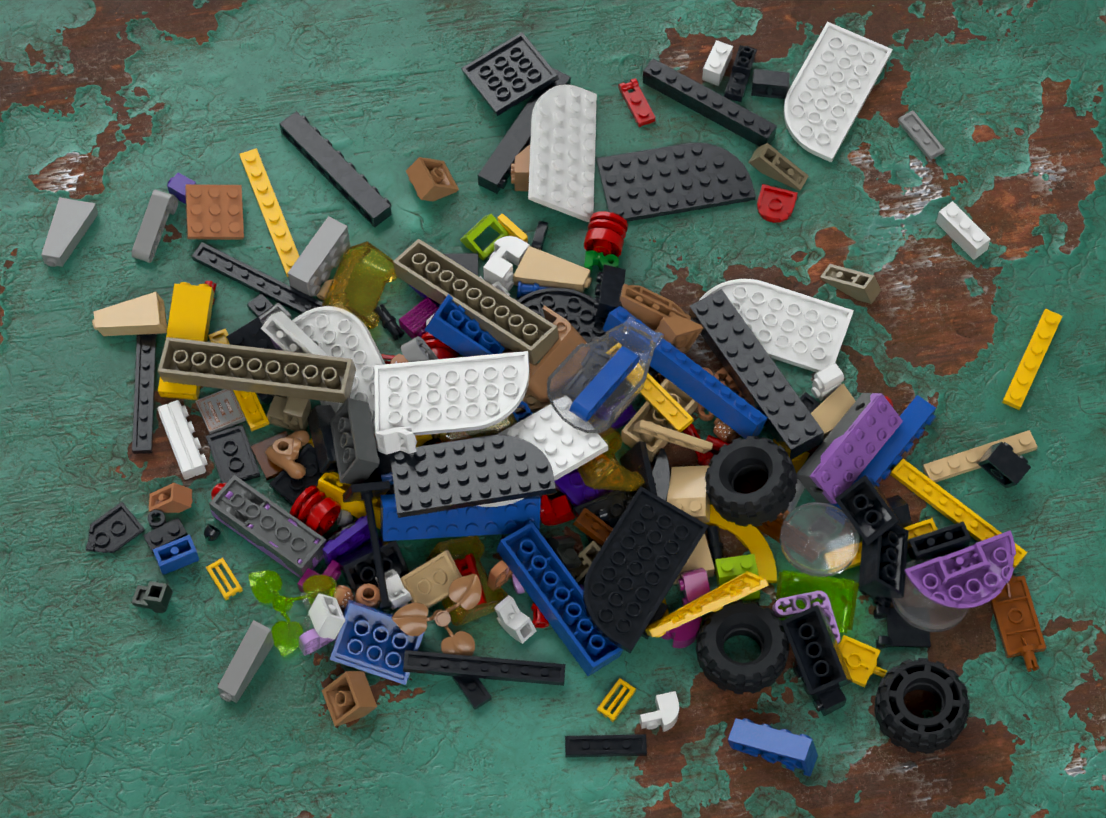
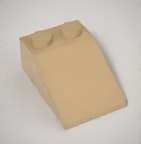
[667,465,710,523]

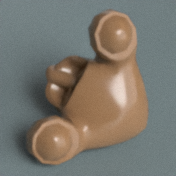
[265,430,310,479]

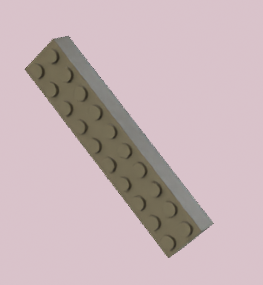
[393,239,559,365]
[157,337,356,403]

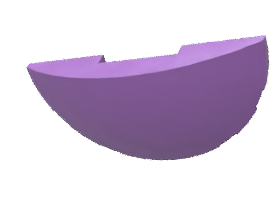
[904,530,1016,609]

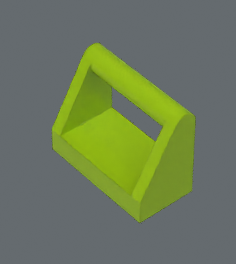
[460,214,509,260]

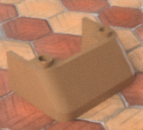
[527,306,589,402]

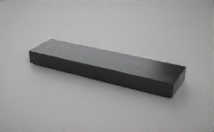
[565,734,647,757]

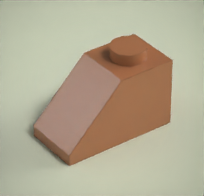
[148,483,193,513]

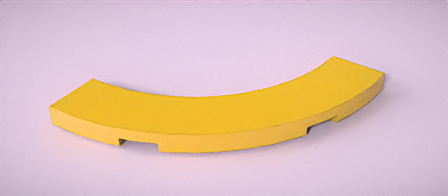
[705,504,777,583]

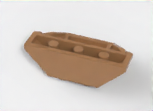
[620,284,691,331]

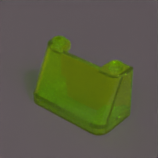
[775,570,859,633]

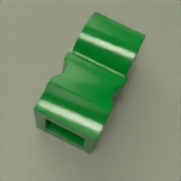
[584,250,619,273]

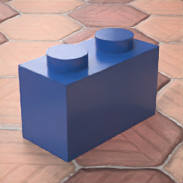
[153,535,199,575]

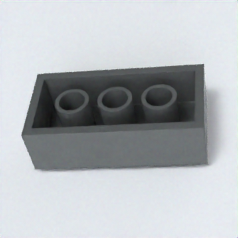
[330,398,380,485]

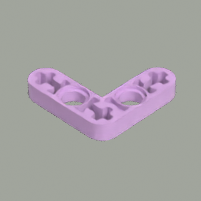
[772,591,841,643]
[299,629,336,656]

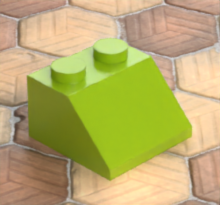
[714,554,760,603]

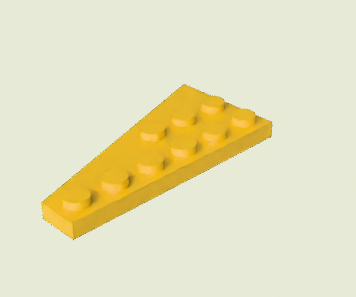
[645,571,769,638]

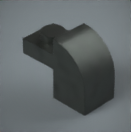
[546,535,582,569]
[131,581,173,613]

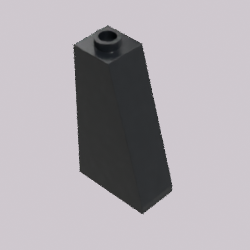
[307,405,338,473]

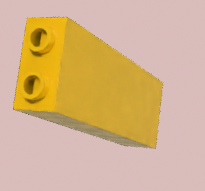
[158,282,214,400]

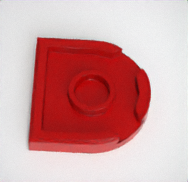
[757,184,798,223]

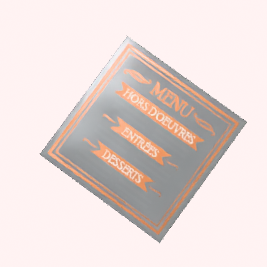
[195,389,246,435]

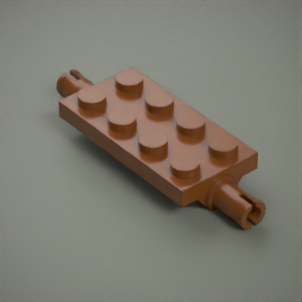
[990,574,1046,672]

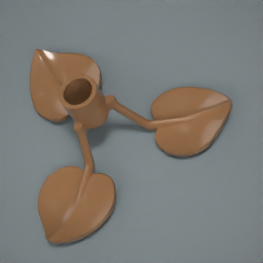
[392,574,482,656]

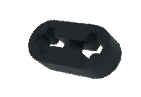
[531,221,549,251]

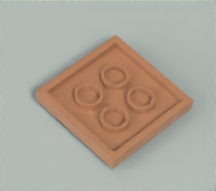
[185,184,244,240]

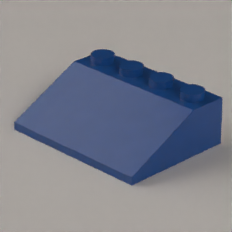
[330,600,424,685]

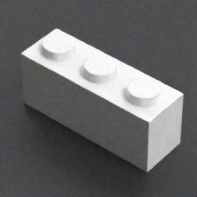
[936,201,991,260]

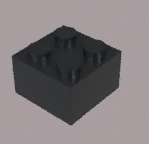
[977,442,1031,488]

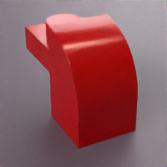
[540,494,576,526]

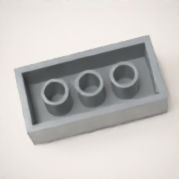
[288,216,350,297]

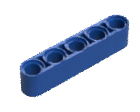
[569,346,640,422]

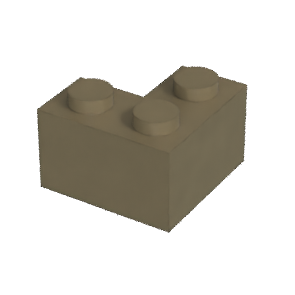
[267,395,312,431]

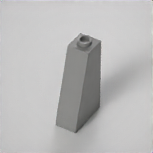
[41,197,98,267]
[217,620,274,703]

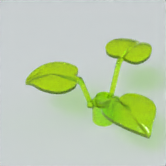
[248,570,337,656]

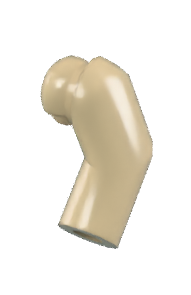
[317,279,343,300]

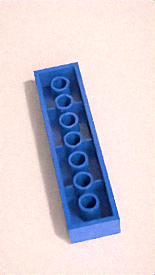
[380,494,541,541]
[496,522,623,676]

